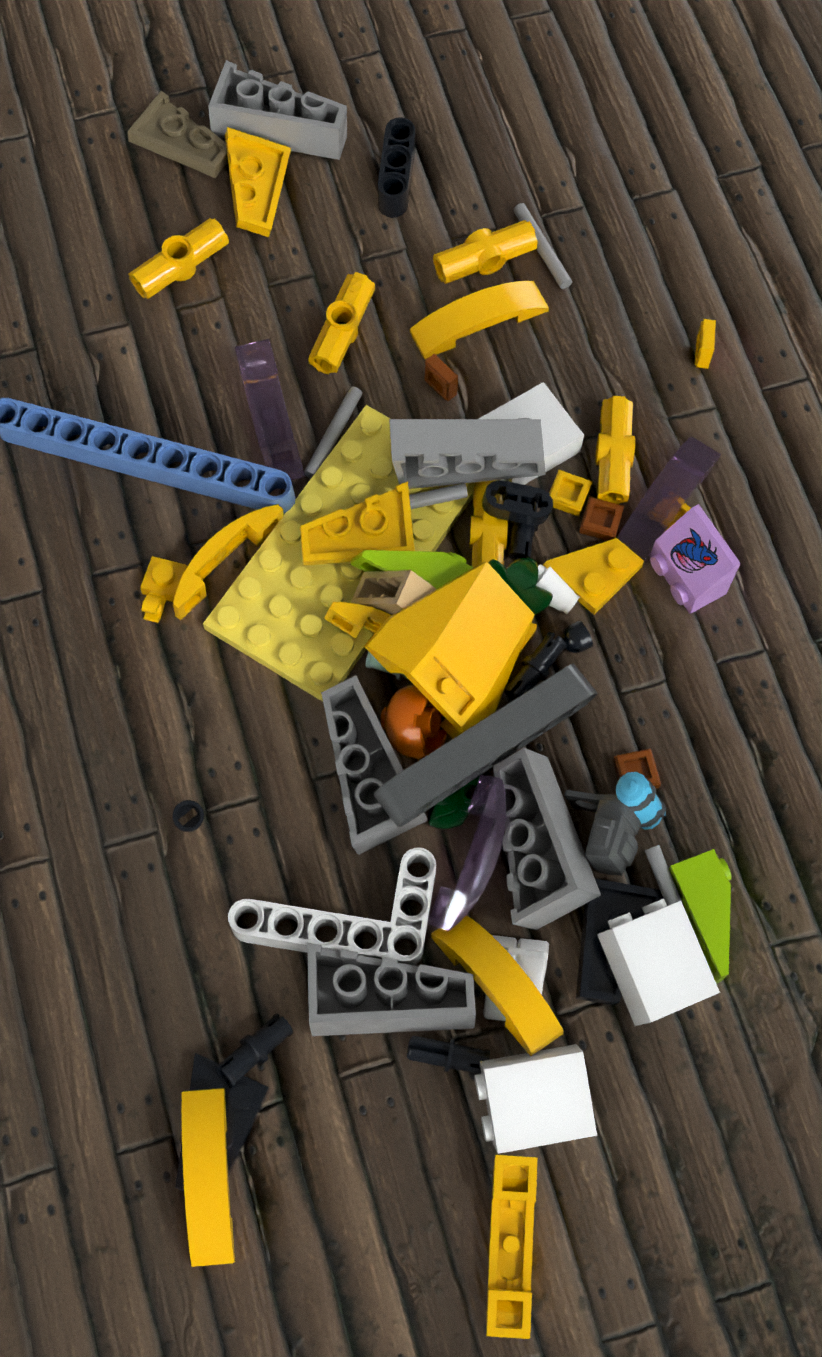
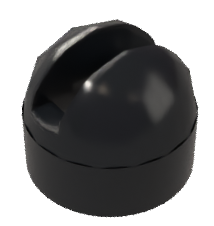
[562,620,593,653]
[172,800,204,832]

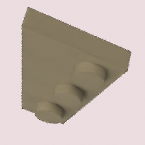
[128,90,228,178]

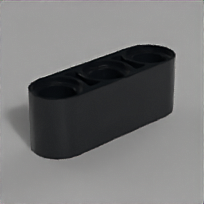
[378,117,415,218]

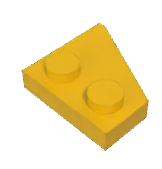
[543,538,644,615]

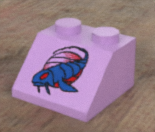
[650,504,741,614]

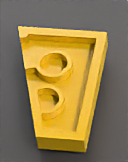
[225,127,291,237]
[300,481,415,566]

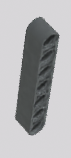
[374,663,598,827]

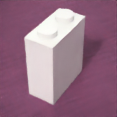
[479,382,584,485]
[597,899,720,1026]
[474,1044,597,1154]

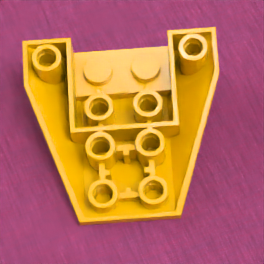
[364,562,535,739]

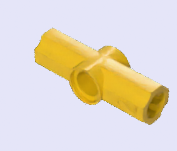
[128,218,229,299]
[433,220,538,284]
[308,272,375,375]
[595,396,635,504]
[469,480,508,568]

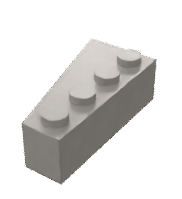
[208,60,347,160]
[389,418,546,489]
[321,675,428,855]
[493,748,601,930]
[307,943,476,1036]

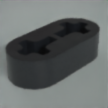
[482,480,553,525]

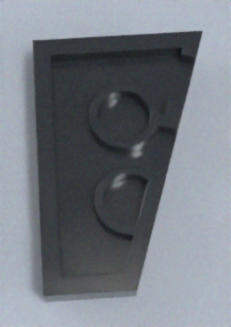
[576,879,664,1005]
[175,1053,270,1192]

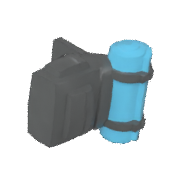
[564,772,666,876]

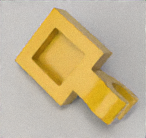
[140,556,187,623]

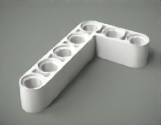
[228,848,436,966]

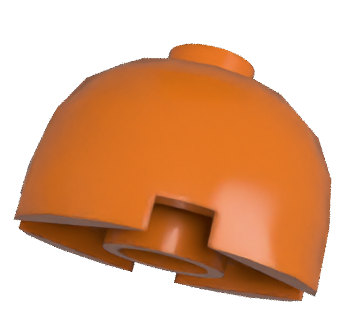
[381,684,447,760]

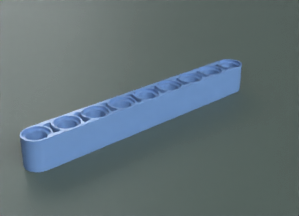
[0,398,296,514]

